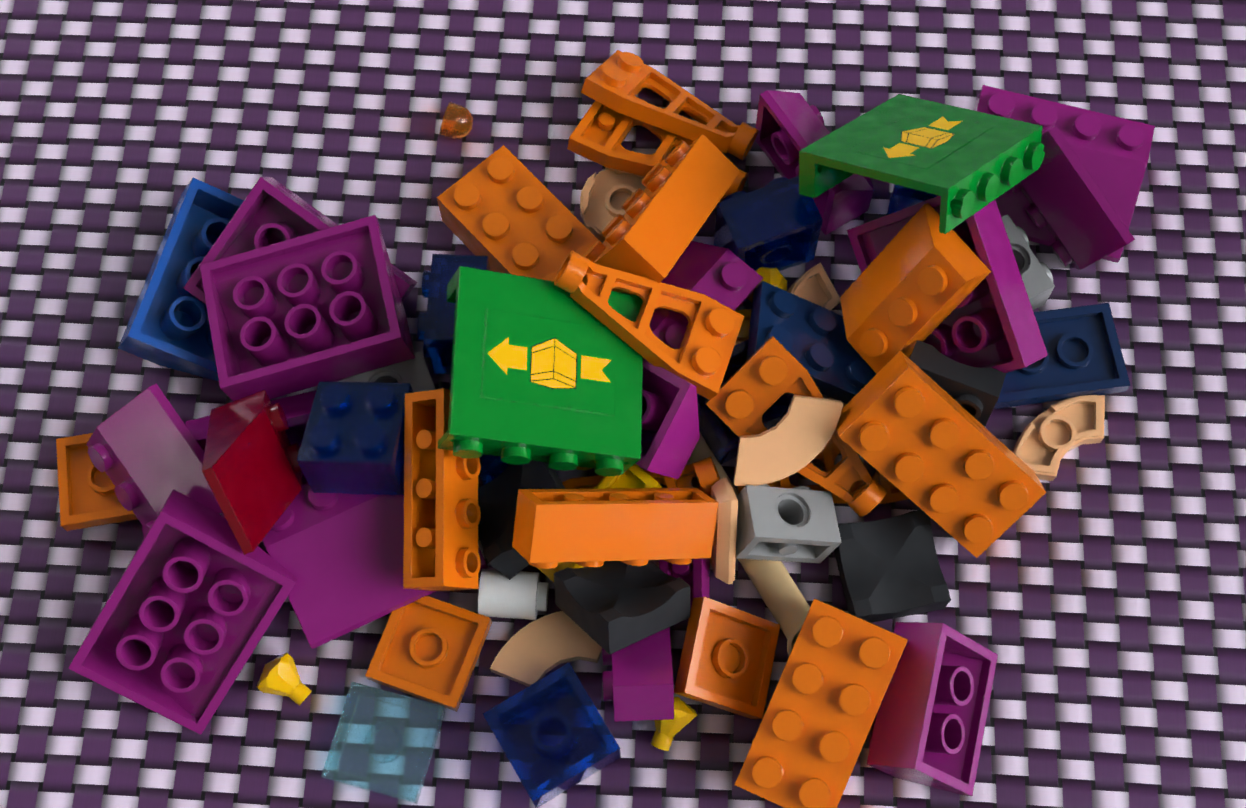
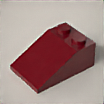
[202,390,307,555]

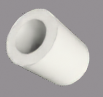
[478,569,549,620]

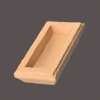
[710,478,738,585]

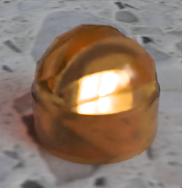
[440,102,473,139]

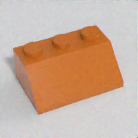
[840,203,991,374]

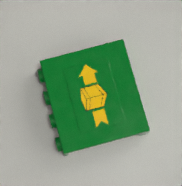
[799,94,1045,234]
[438,266,643,476]

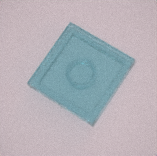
[321,682,446,804]

